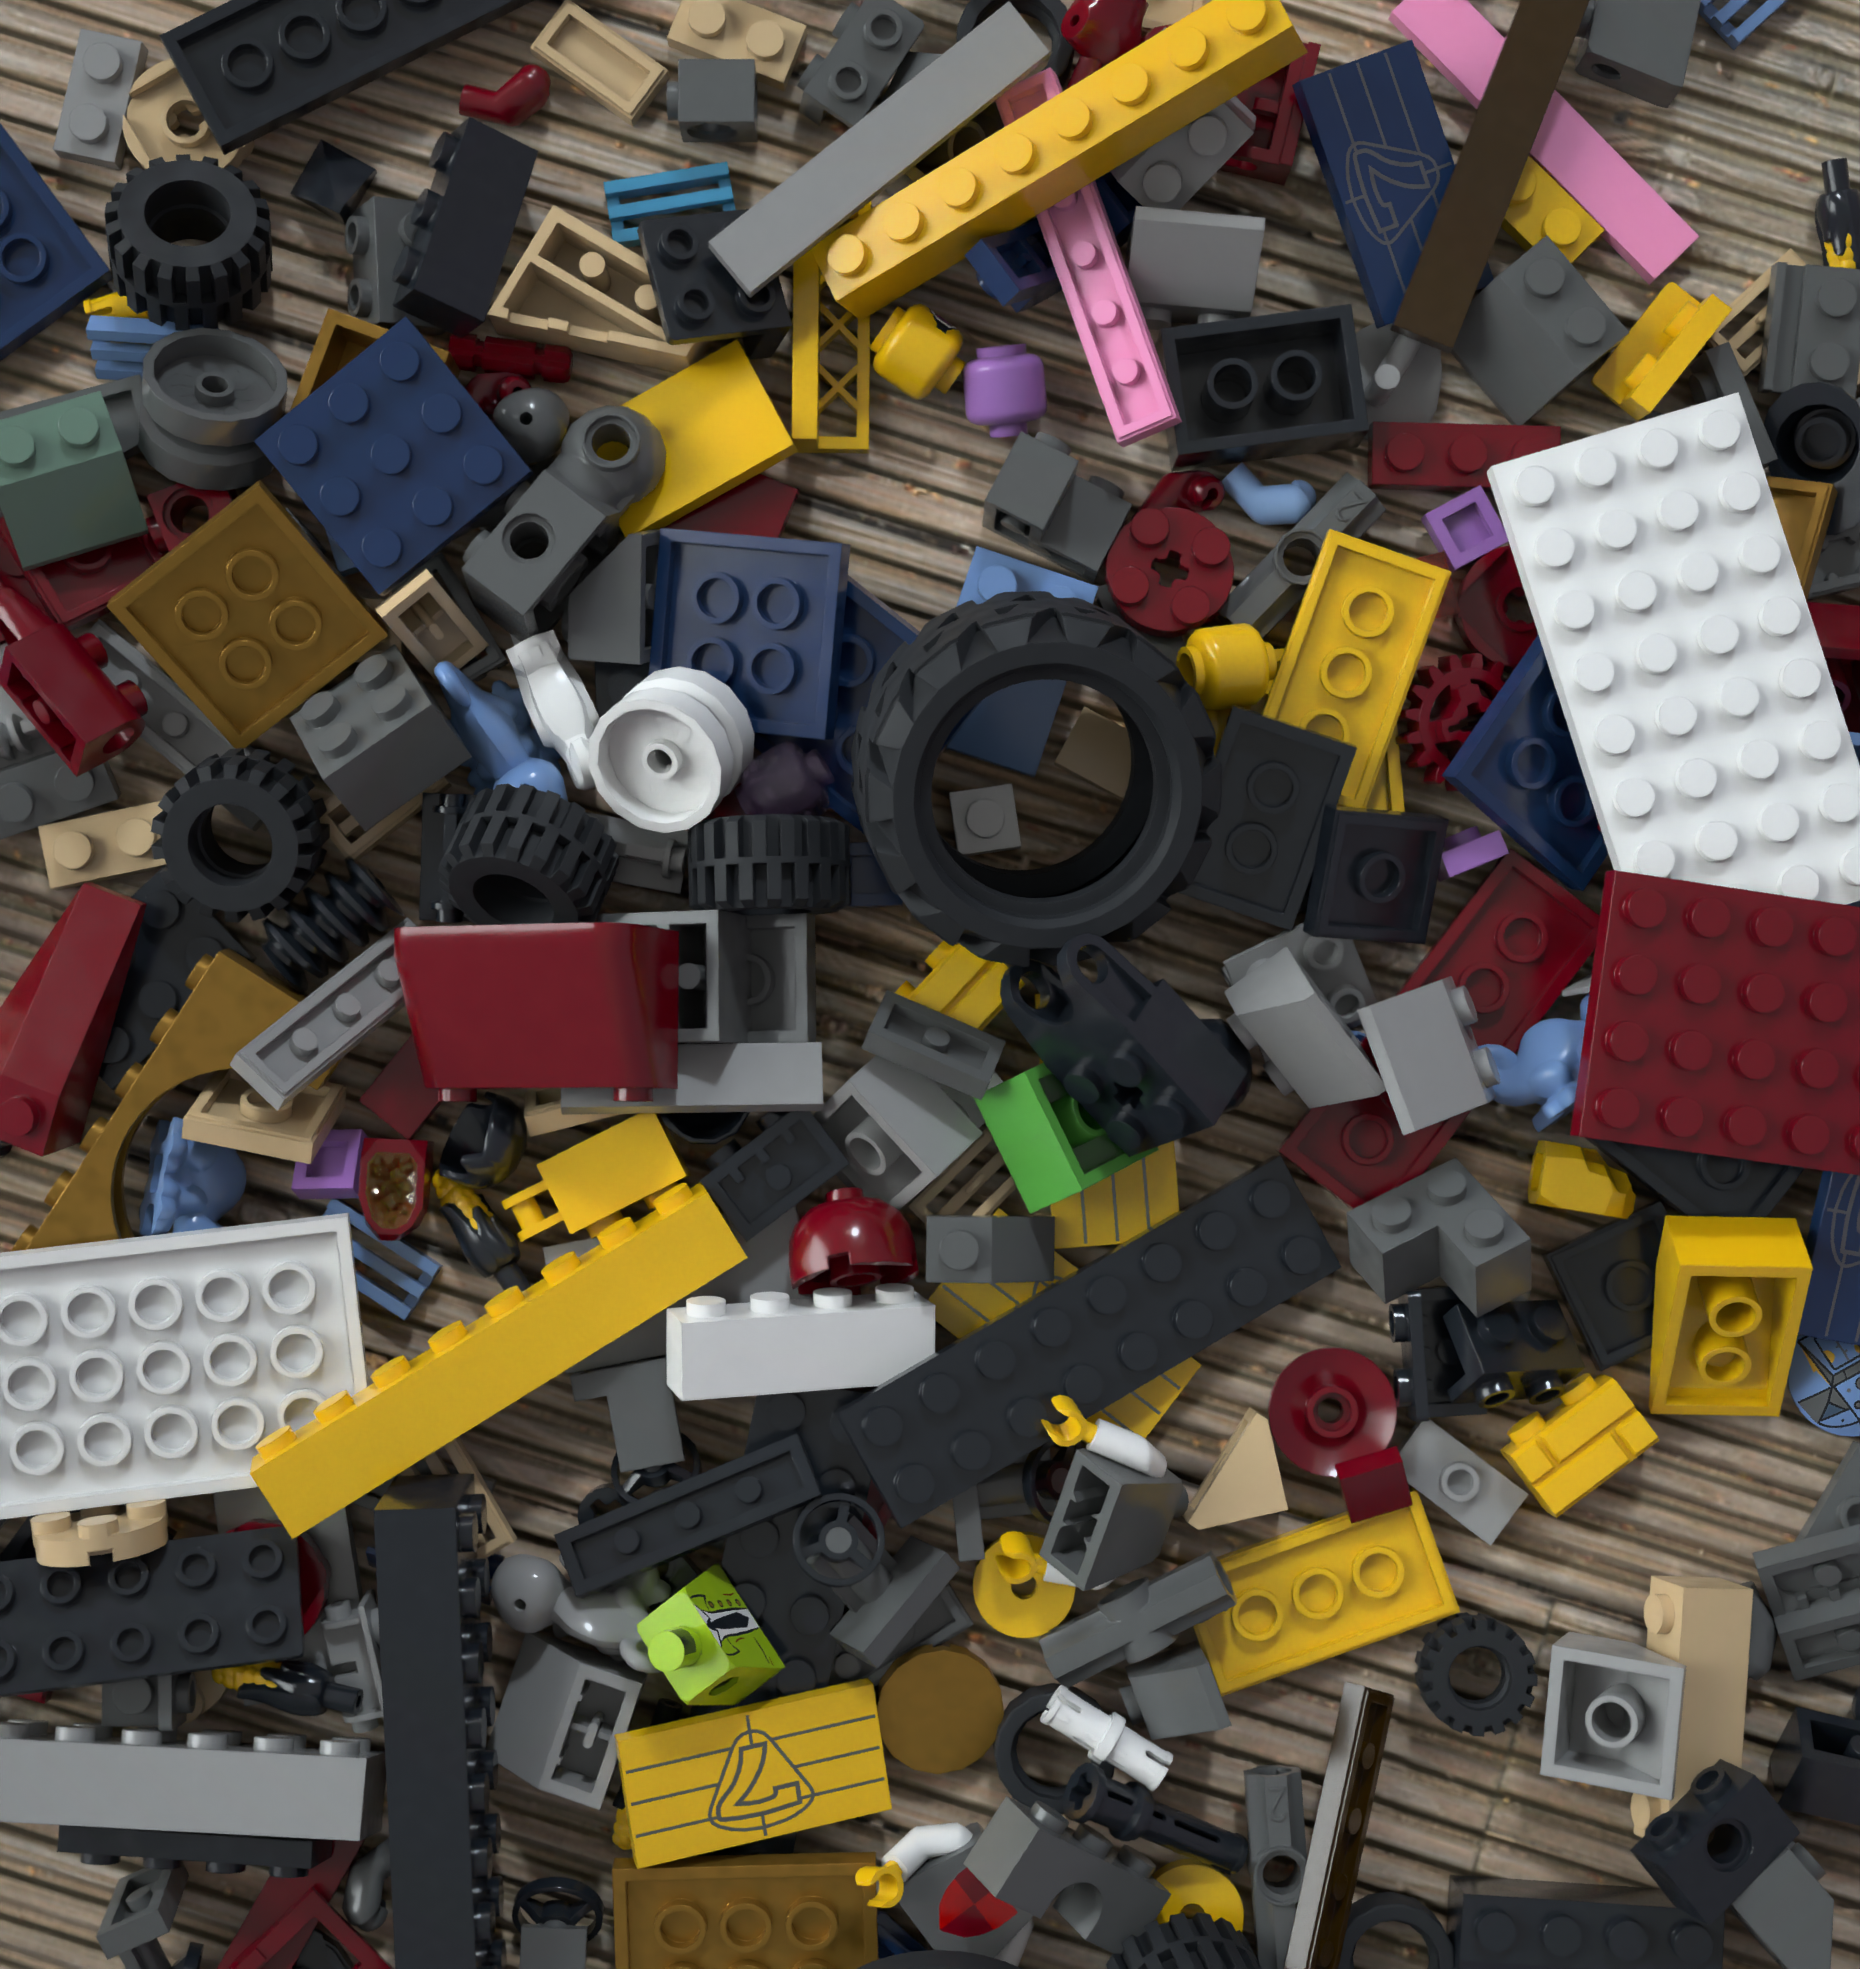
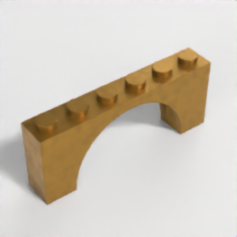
[11,948,344,1251]

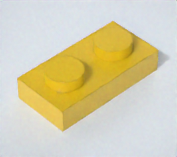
[1501,156,1604,264]

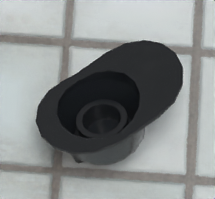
[1764,382,1860,535]

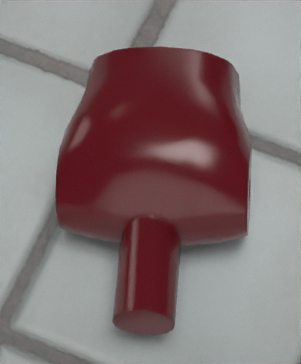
[1061,0,1149,90]

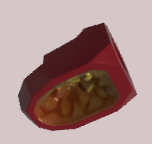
[358,1138,434,1241]

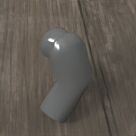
[342,1837,391,1932]

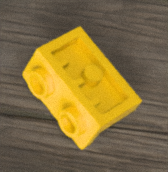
[1591,282,1733,421]

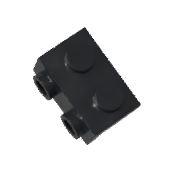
[1389,1286,1487,1422]
[1443,1300,1585,1408]

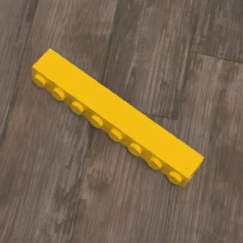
[810,0,1308,320]
[250,1182,748,1539]

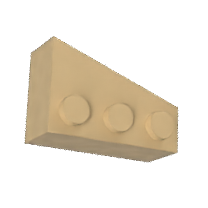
[487,205,713,373]

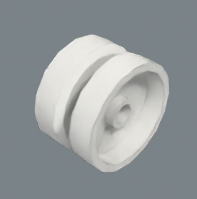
[588,666,755,833]

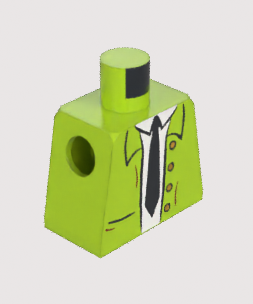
[636,1563,785,1705]

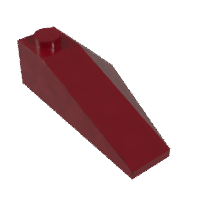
[0,882,147,1157]

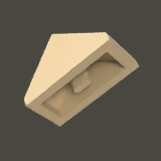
[375,567,489,684]
[1182,1407,1288,1530]

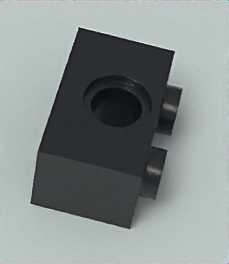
[1630,1759,1800,1926]

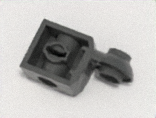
[462,405,666,642]

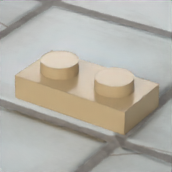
[667,0,807,91]
[38,801,167,891]

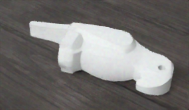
[506,629,600,791]

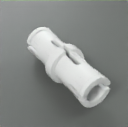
[1040,1685,1174,1791]

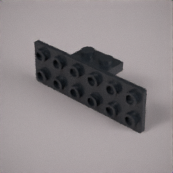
[0,1526,305,1698]

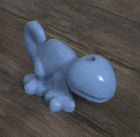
[434,661,568,801]
[1478,993,1589,1132]
[139,1117,246,1236]

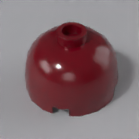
[789,1187,919,1297]

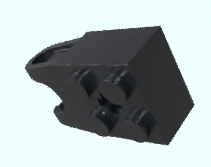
[1000,933,1247,1157]

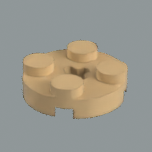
[122,59,255,170]
[30,1499,169,1567]

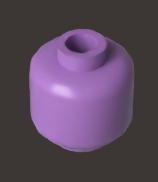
[962,343,1047,438]

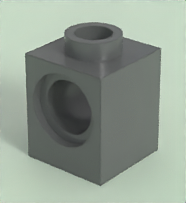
[667,59,758,142]

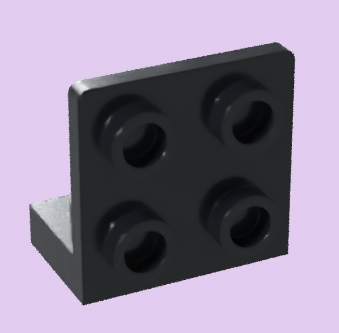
[637,209,792,360]

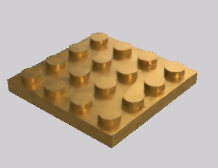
[612,1852,878,1969]

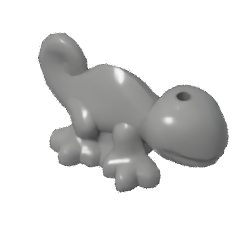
[491,1554,671,1673]

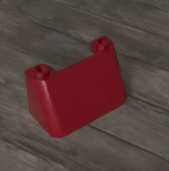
[394,922,679,1102]

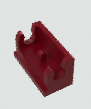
[1219,42,1321,186]

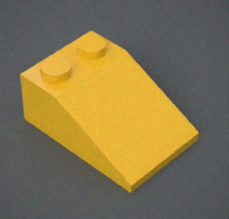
[1649,1215,1813,1417]

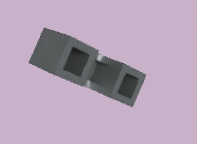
[963,1796,1171,1954]

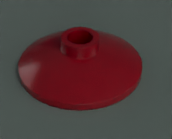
[1268,1347,1397,1477]

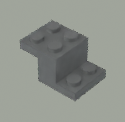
[597,910,816,1044]

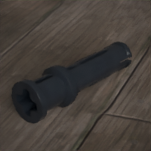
[1063,1763,1248,1875]

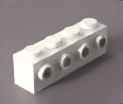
[666,1283,936,1401]

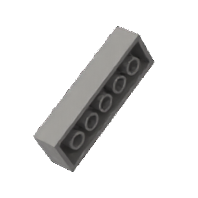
[0,1719,386,1841]

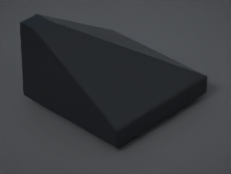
[290,139,377,225]

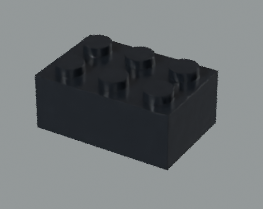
[1155,304,1369,472]

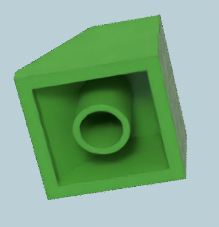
[973,1063,1159,1214]

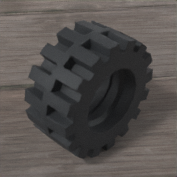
[1414,1612,1538,1737]

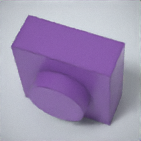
[1421,485,1509,574]
[1437,826,1509,882]
[291,1129,368,1199]

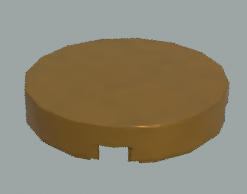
[876,1644,1004,1774]

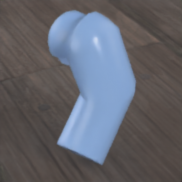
[1221,462,1317,526]

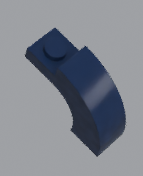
[965,172,1143,313]

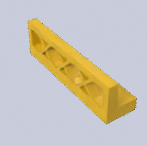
[791,201,872,454]

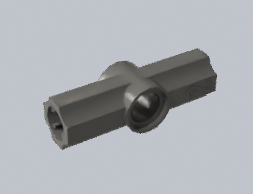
[1217,472,1386,639]
[1039,1551,1237,1688]
[1243,1764,1307,1969]

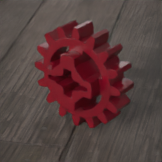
[1395,653,1507,792]

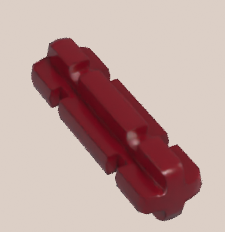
[448,333,573,384]

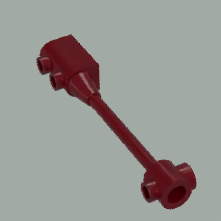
[0,578,148,777]

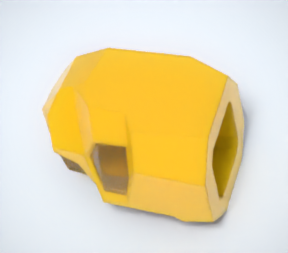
[1527,1140,1636,1219]

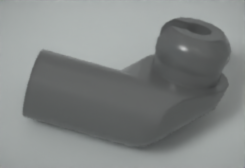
[1739,1581,1778,1681]

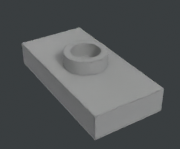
[1398,1419,1529,1546]

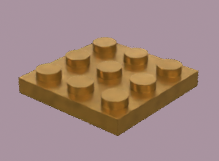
[107,480,388,749]

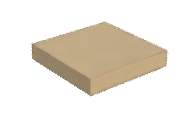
[182,1069,347,1164]

